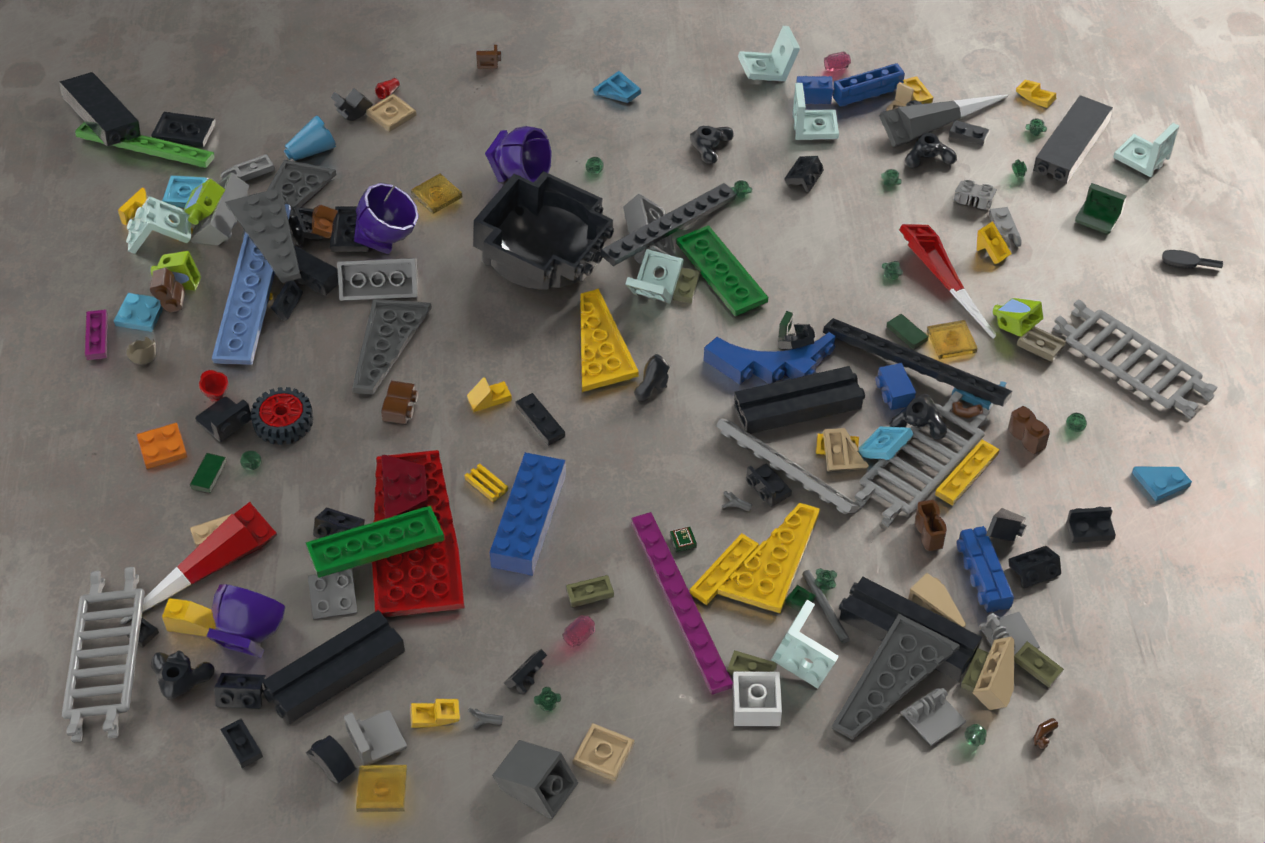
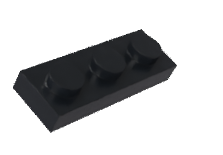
[515,393,565,446]

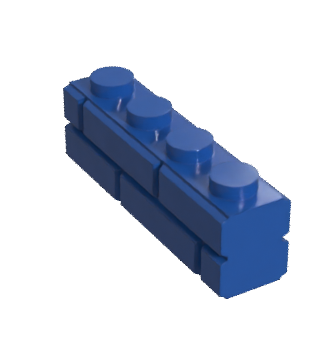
[832,63,905,106]
[956,526,1014,613]

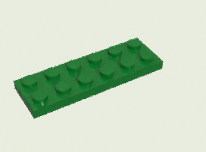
[676,225,769,316]
[305,506,444,578]

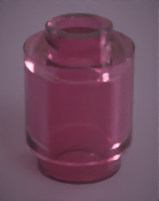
[824,51,851,72]
[562,615,595,648]

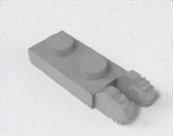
[221,155,275,181]
[989,207,1022,248]

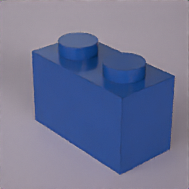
[796,76,833,104]
[875,363,916,410]

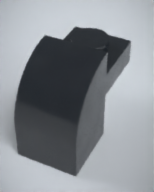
[331,88,373,121]
[306,735,357,784]

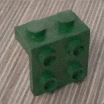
[1075,183,1127,234]

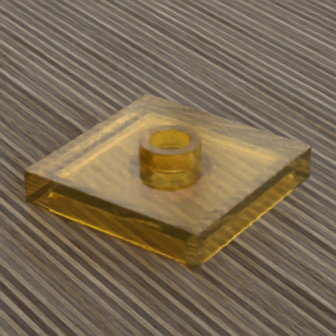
[410,173,463,214]
[927,320,978,360]
[356,765,407,812]

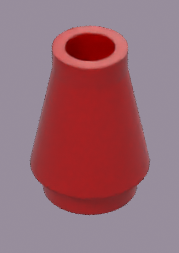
[375,78,400,99]

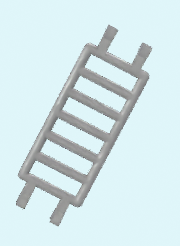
[1052,299,1217,420]
[855,391,990,527]
[62,567,145,742]

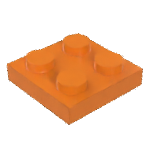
[136,422,187,469]

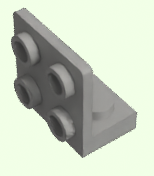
[344,710,407,767]

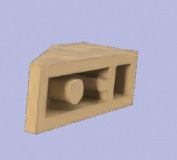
[908,573,966,628]
[973,636,1014,710]

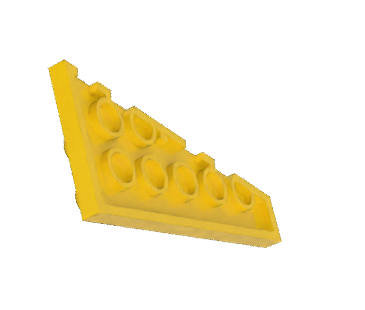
[580,289,639,392]
[717,503,820,614]

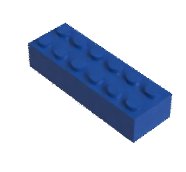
[489,452,566,576]

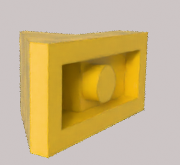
[118,187,148,225]
[977,221,1012,264]
[467,377,512,412]

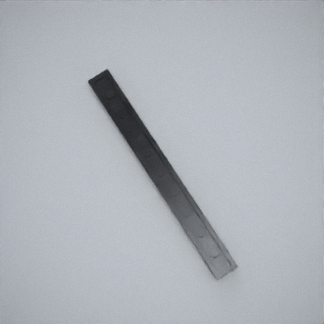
[600,183,737,266]
[823,318,1012,407]

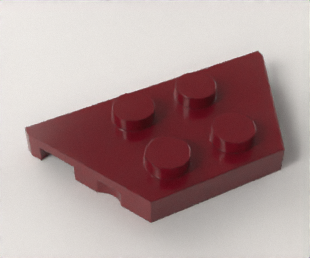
[382,455,428,519]

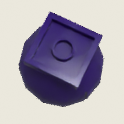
[485,126,552,182]
[354,183,419,255]
[206,584,286,658]

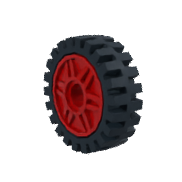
[251,387,314,445]

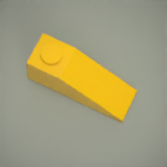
[162,598,216,637]

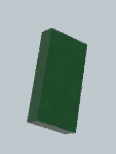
[886,314,928,350]
[190,453,227,493]

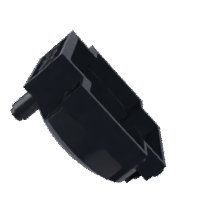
[473,171,614,289]

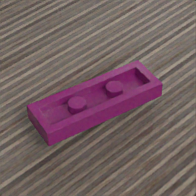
[85,309,108,360]

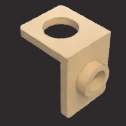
[886,82,914,111]

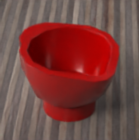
[199,370,229,402]

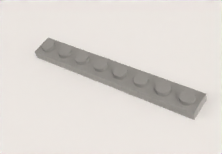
[716,419,860,514]

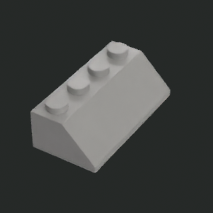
[190,172,249,246]
[623,194,677,264]
[337,258,418,301]

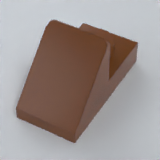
[311,205,338,239]

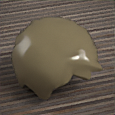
[126,337,157,365]

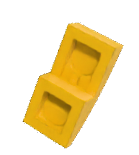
[1016,80,1057,108]
[410,699,460,728]

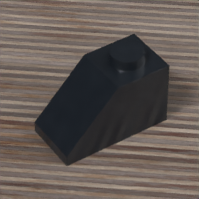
[986,508,1027,541]

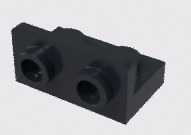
[784,156,824,192]
[288,207,323,246]
[778,323,815,349]
[746,463,792,507]
[1066,506,1116,543]
[313,507,365,538]
[1008,545,1061,588]
[214,673,266,709]

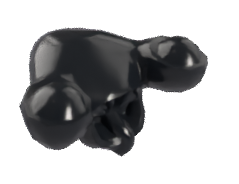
[690,126,734,164]
[905,133,957,168]
[634,354,671,401]
[889,394,947,440]
[151,650,215,700]

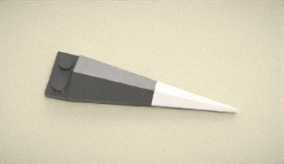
[879,95,1008,147]

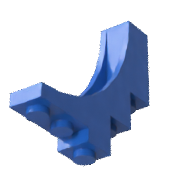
[703,332,835,385]

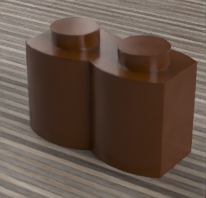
[150,268,185,313]
[381,380,419,424]
[1008,406,1050,454]
[915,499,947,551]

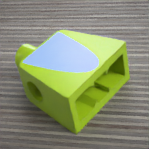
[184,178,226,225]
[151,251,201,290]
[993,298,1044,337]

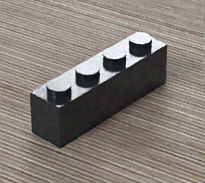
[294,245,339,296]

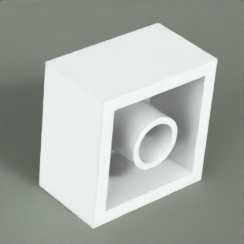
[732,672,782,726]

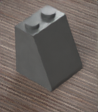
[492,740,578,819]

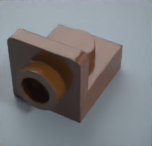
[476,45,502,69]

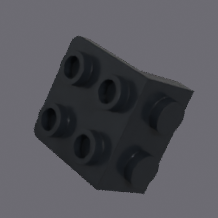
[195,396,252,442]

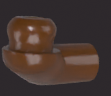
[952,401,983,419]
[1033,718,1058,749]

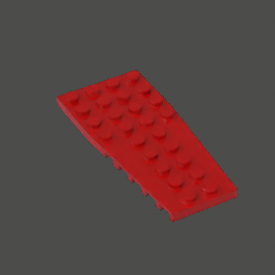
[372,450,465,618]

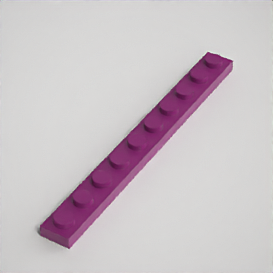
[631,512,733,695]

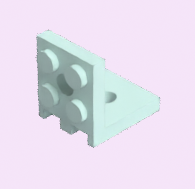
[738,26,800,81]
[792,83,839,140]
[1113,123,1179,177]
[126,196,191,254]
[625,249,684,304]
[771,600,839,689]

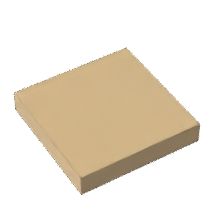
[366,94,417,132]
[573,723,635,781]

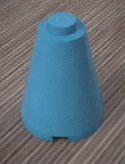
[284,115,336,161]

